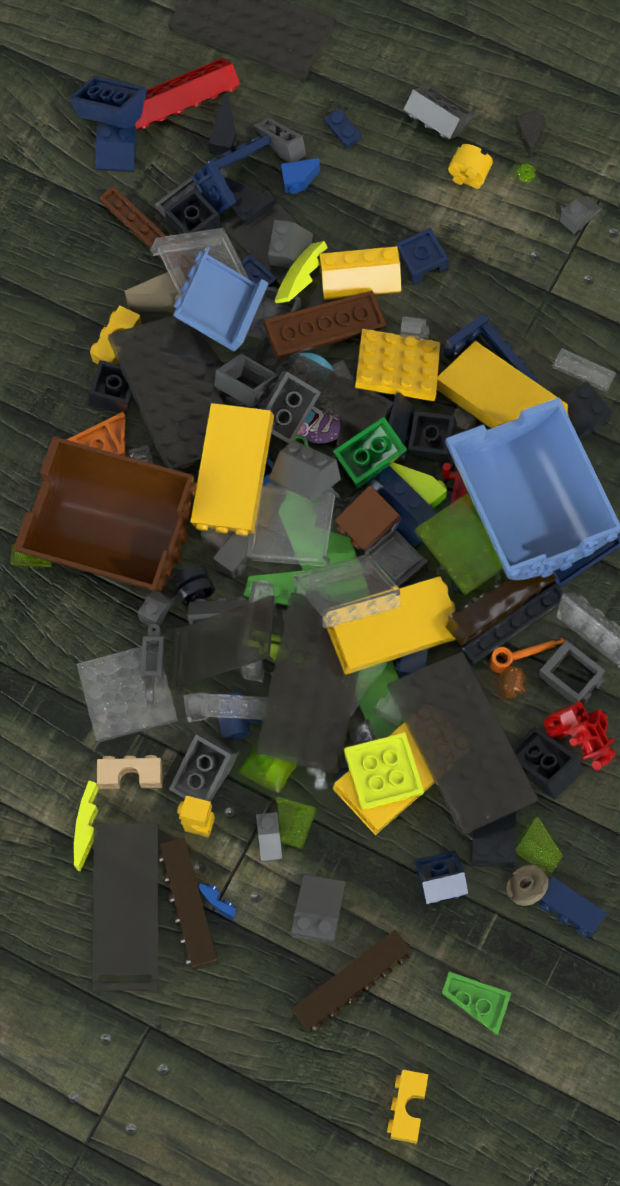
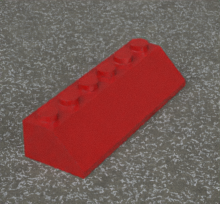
[134,58,240,129]

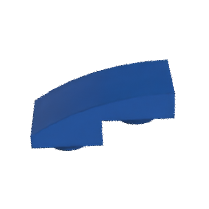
[199,883,237,920]

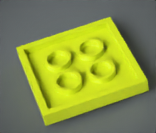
[343,733,424,811]

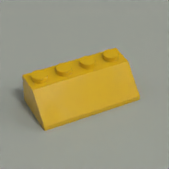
[318,246,401,300]

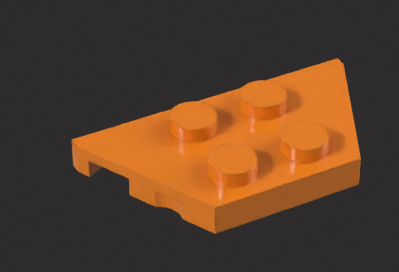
[67,412,125,456]

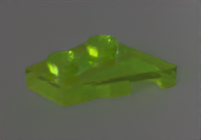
[276,797,316,849]
[516,817,563,875]

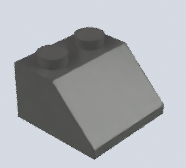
[268,220,313,268]

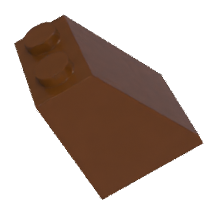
[335,486,402,551]

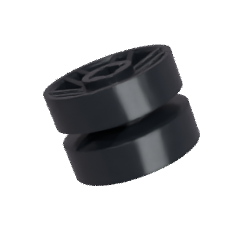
[171,565,215,606]

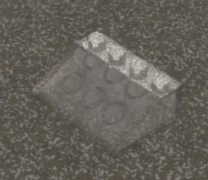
[557,593,620,668]

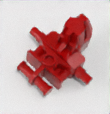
[543,701,616,771]

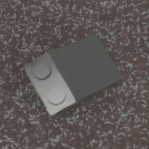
[169,732,239,802]
[291,875,346,945]

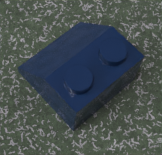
[96,125,138,172]
[414,850,468,904]

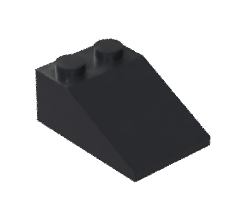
[562,382,612,441]
[505,727,584,799]
[471,803,516,868]

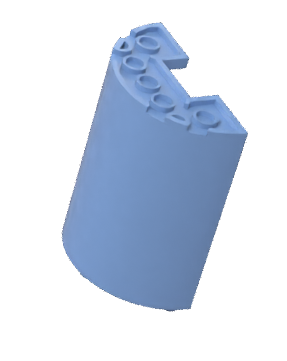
[445,397,620,580]

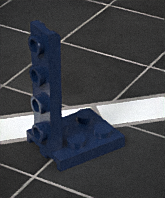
[192,135,271,215]
[443,313,539,383]

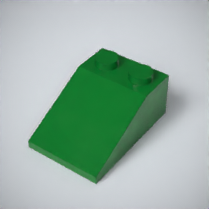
[333,417,407,489]

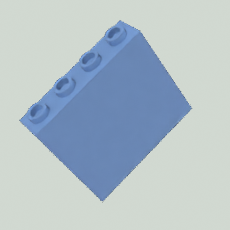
[173,247,268,352]

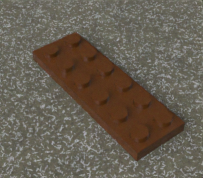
[263,290,387,358]

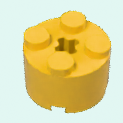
[448,144,493,189]

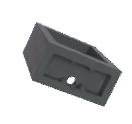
[214,354,278,408]
[539,640,605,704]

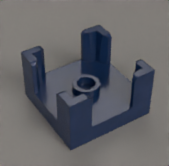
[396,228,449,286]

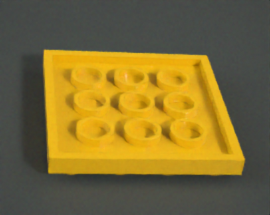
[355,329,440,401]

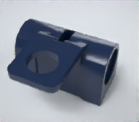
[215,692,268,741]

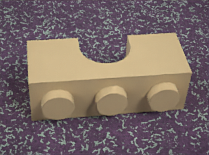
[97,755,162,789]

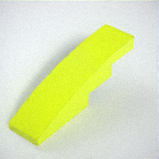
[275,241,328,304]
[74,781,99,872]

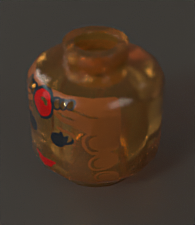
[498,667,527,699]

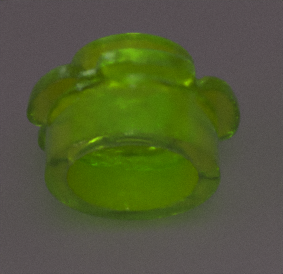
[517,163,536,182]

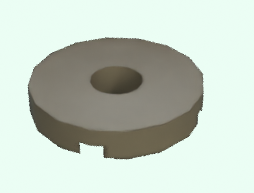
[506,865,549,906]

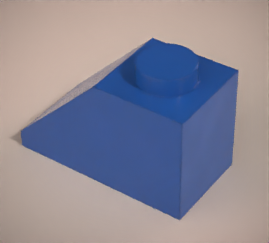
[281,158,320,194]

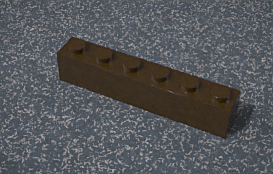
[446,574,556,646]
[157,837,218,971]
[291,930,411,1033]

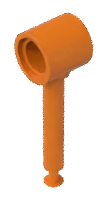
[488,638,565,673]

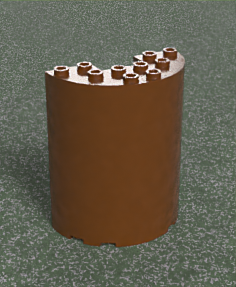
[13,436,197,592]

